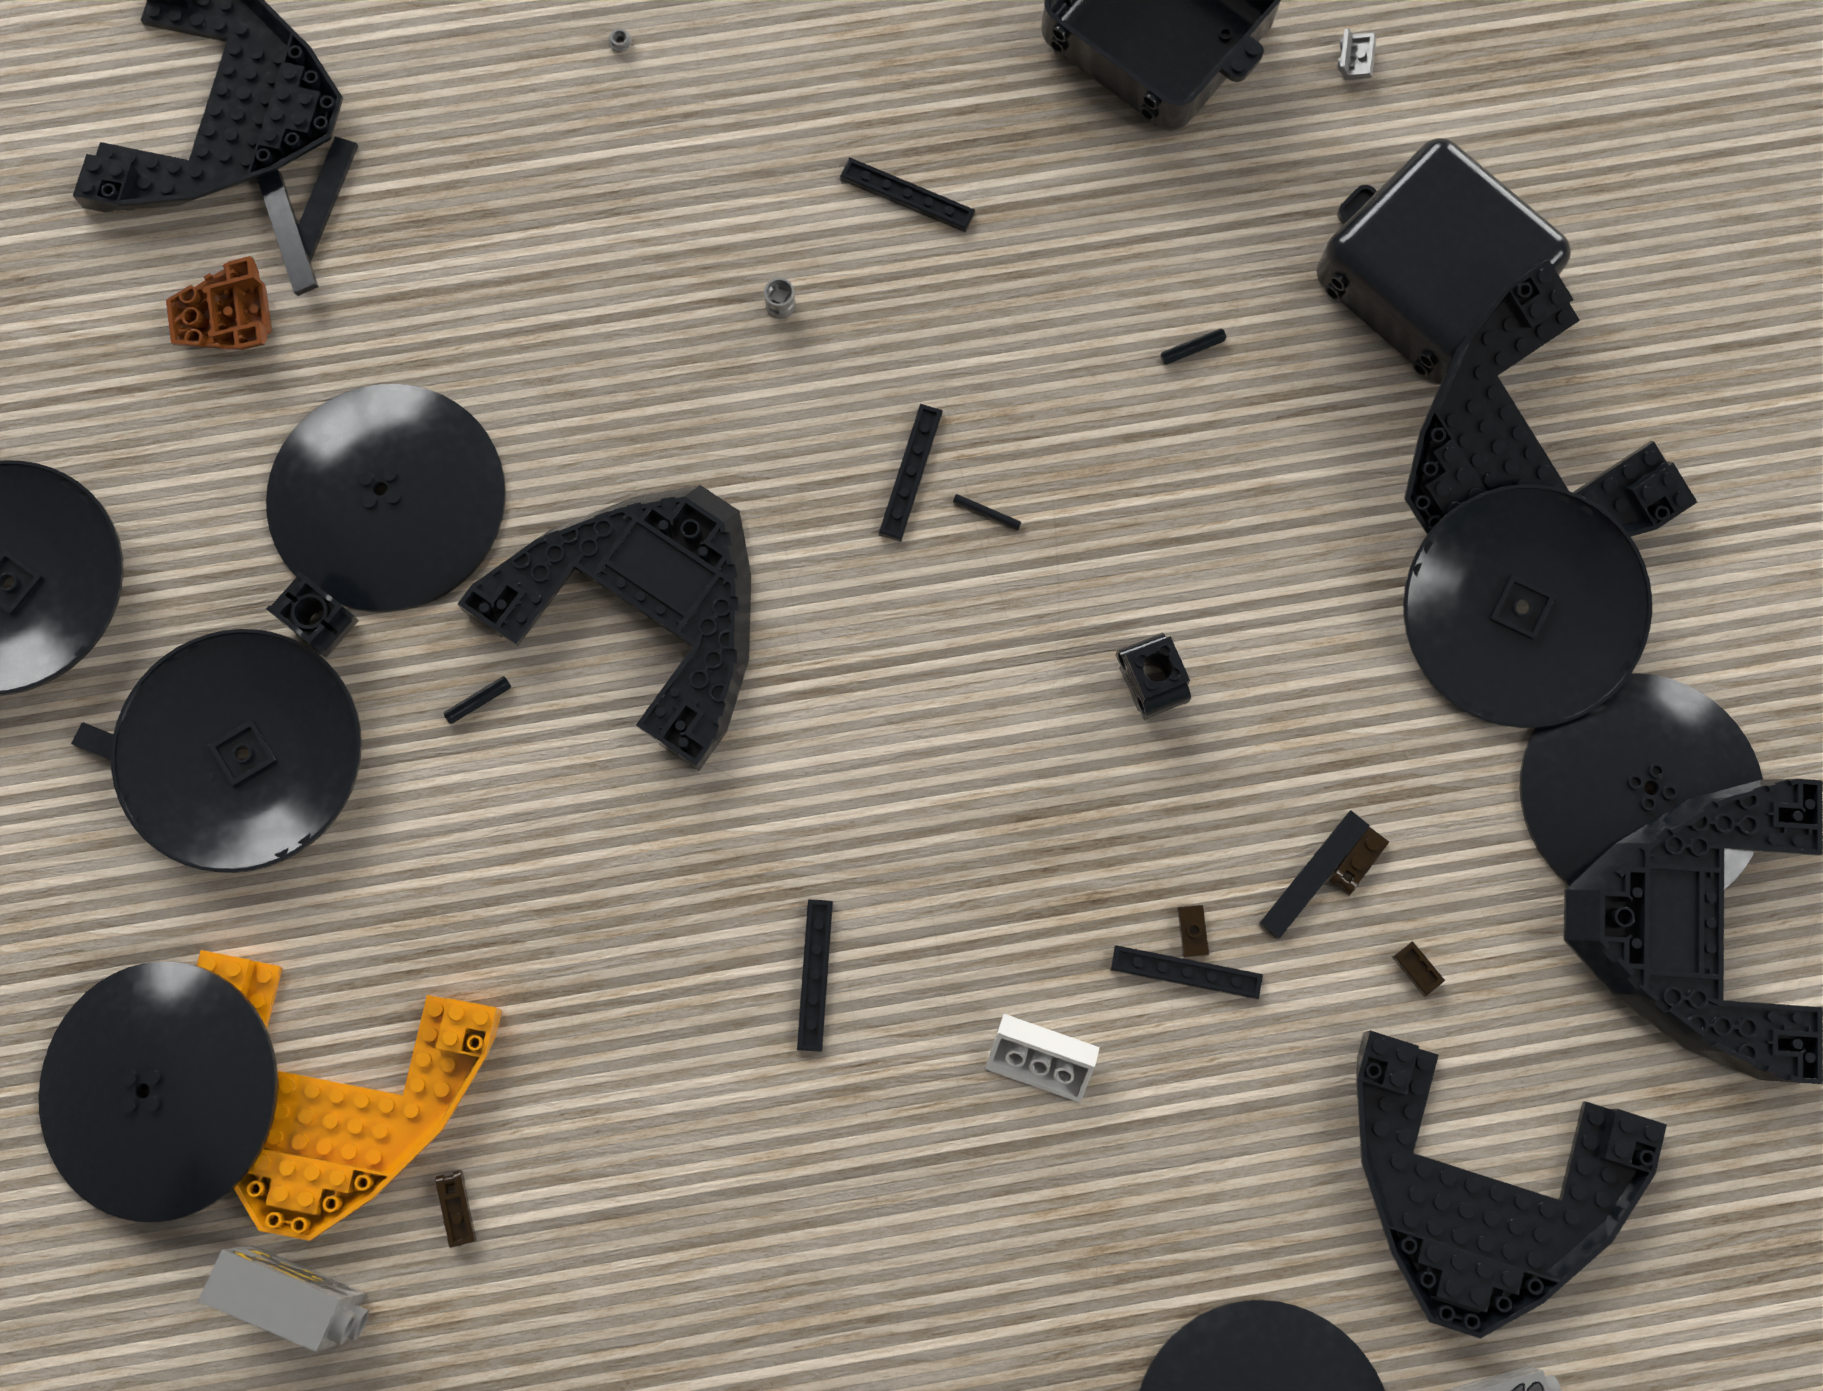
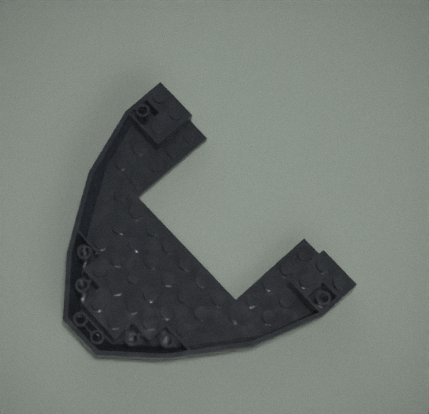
[73,0,343,213]
[1404,259,1698,537]
[458,485,751,771]
[1563,779,1823,1084]
[1356,1030,1667,1339]

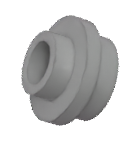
[609,29,632,52]

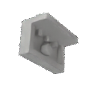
[1337,28,1377,80]

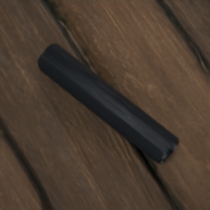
[1160,328,1227,365]
[443,676,511,724]

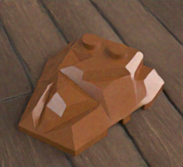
[166,256,272,350]

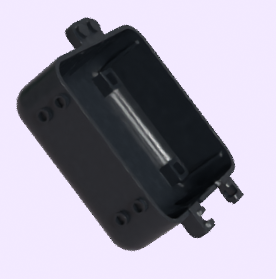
[1041,0,1281,131]
[1317,138,1571,384]

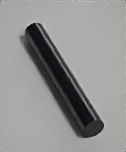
[953,494,1022,530]

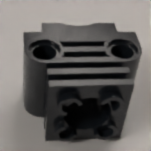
[266,572,359,658]
[1115,633,1191,720]

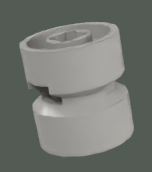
[764,278,796,319]

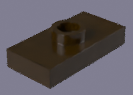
[1177,905,1209,958]
[1392,941,1445,997]

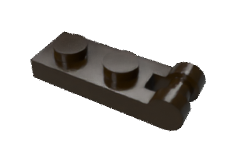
[1329,827,1389,896]
[435,1170,477,1248]

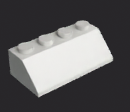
[985,1014,1100,1103]

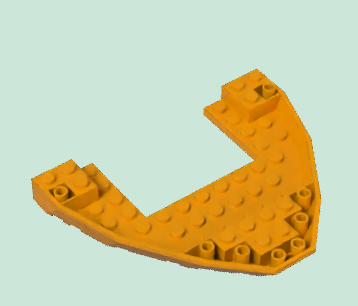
[196,950,502,1241]

